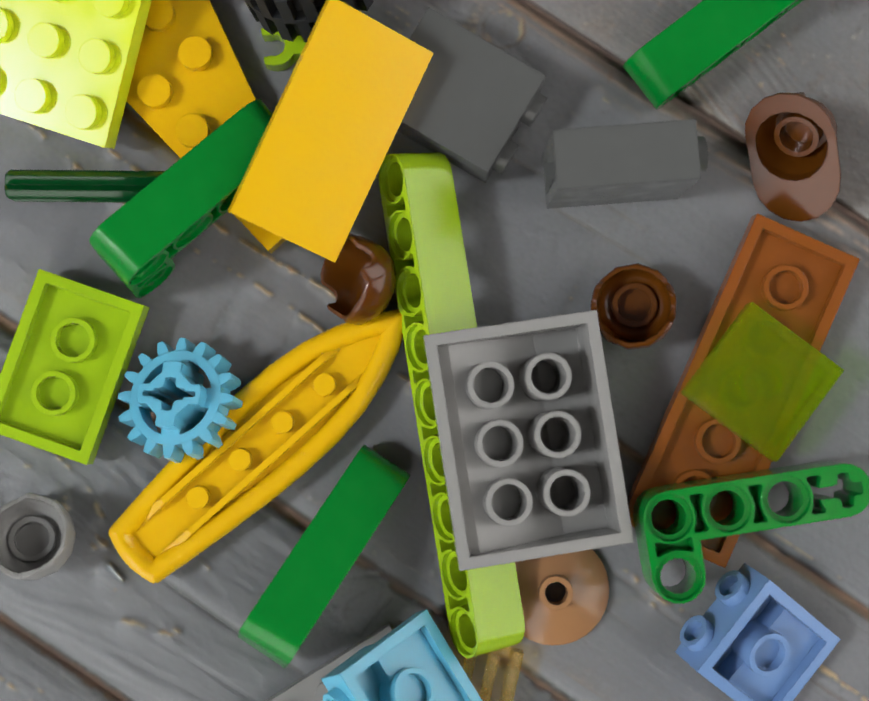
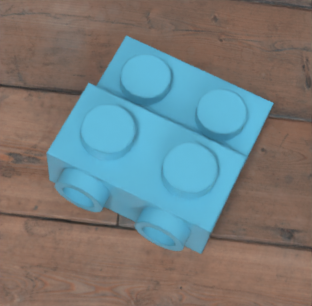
[321,609,482,701]

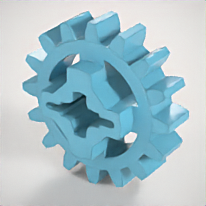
[118,338,243,463]

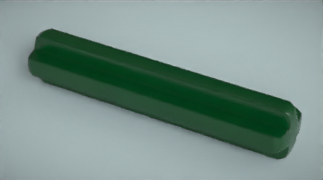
[4,170,164,203]

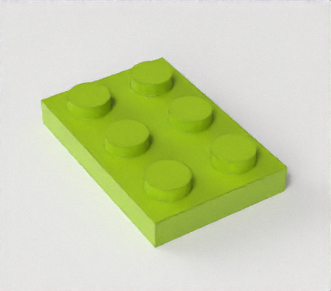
[0,269,150,465]

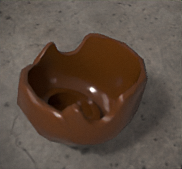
[321,233,396,325]
[591,263,676,350]

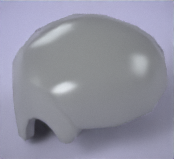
[0,493,76,581]

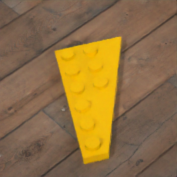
[127,0,286,254]

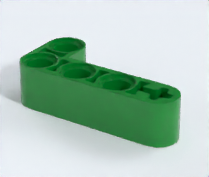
[623,0,803,110]
[89,99,273,298]
[238,445,411,668]
[633,461,869,604]

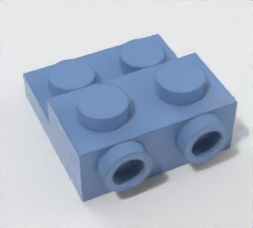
[675,563,841,701]

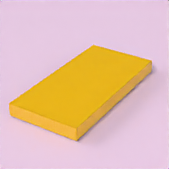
[227,0,434,263]

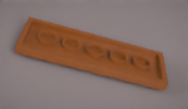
[627,213,860,568]

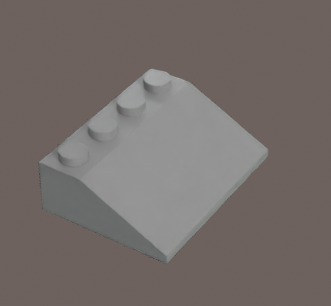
[423,310,634,571]

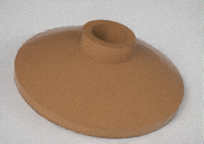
[515,549,609,645]

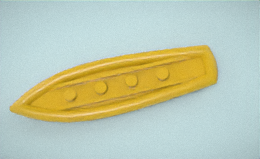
[108,309,403,584]

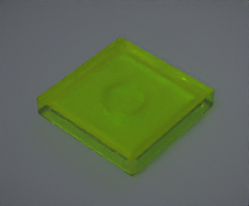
[680,302,844,462]

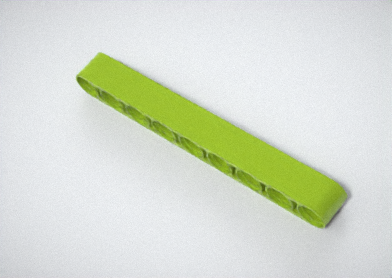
[379,153,525,658]

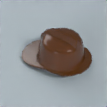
[745,92,841,222]

